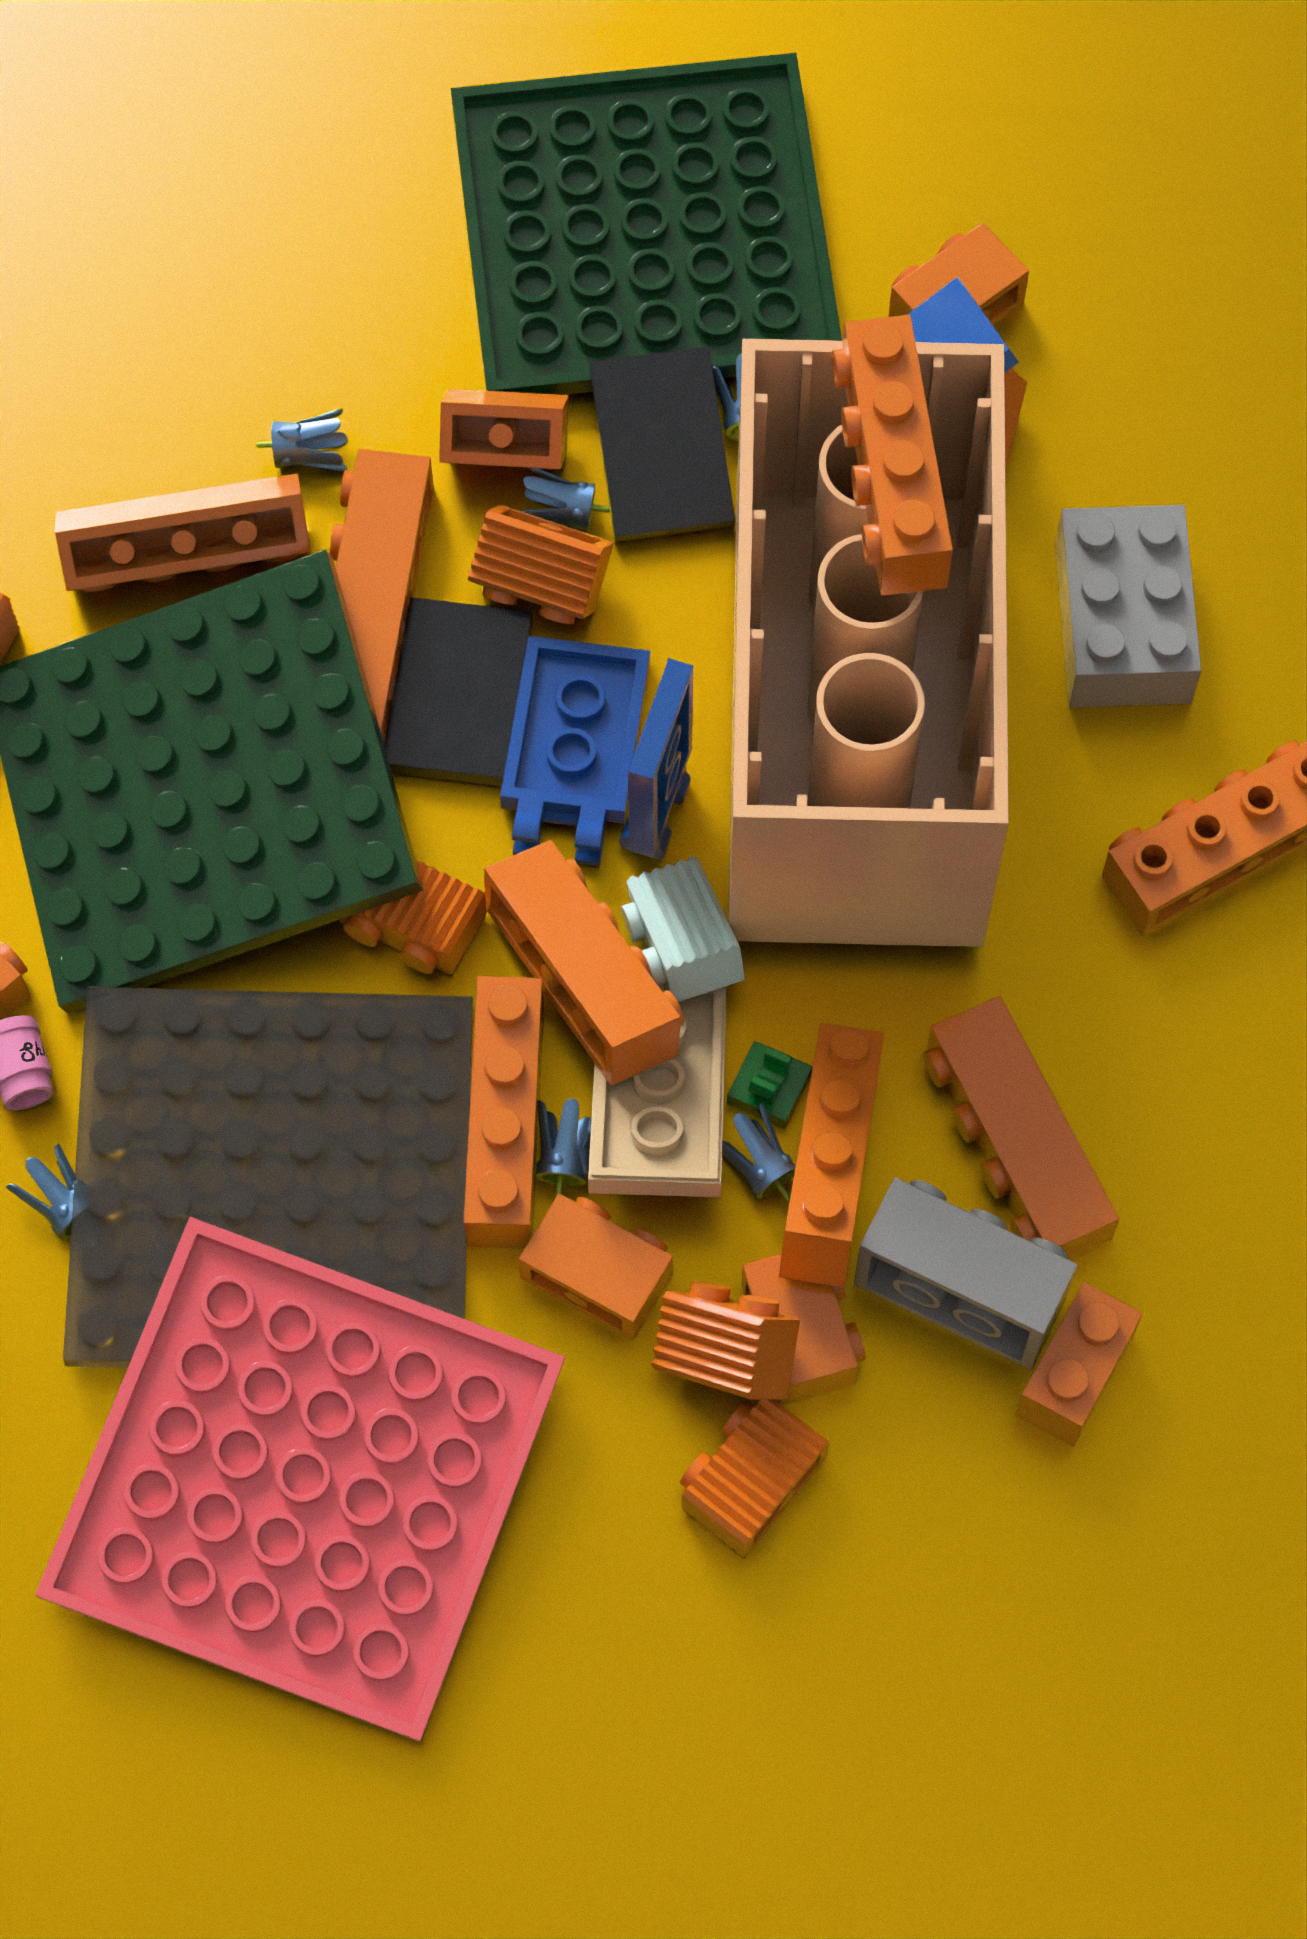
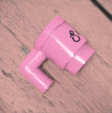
[0,1015,54,1111]

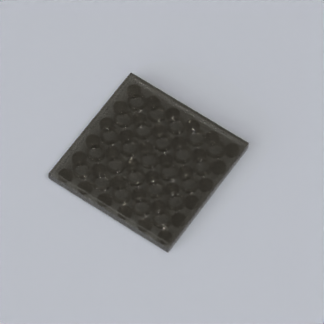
[63,987,473,1368]

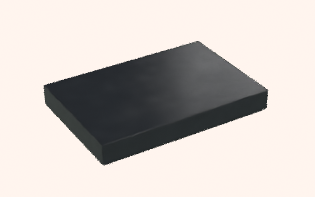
[589,347,735,542]
[384,597,533,786]

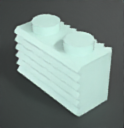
[621,856,745,1002]

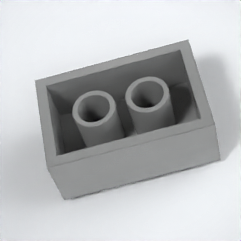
[1055,505,1201,708]
[854,1177,1078,1371]

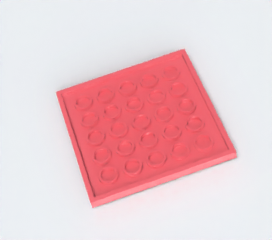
[35,1217,565,1743]

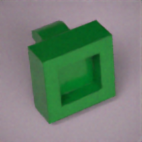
[727,1040,813,1129]

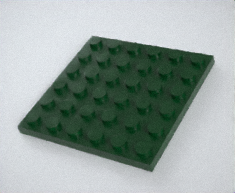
[451,53,842,395]
[0,549,424,1014]

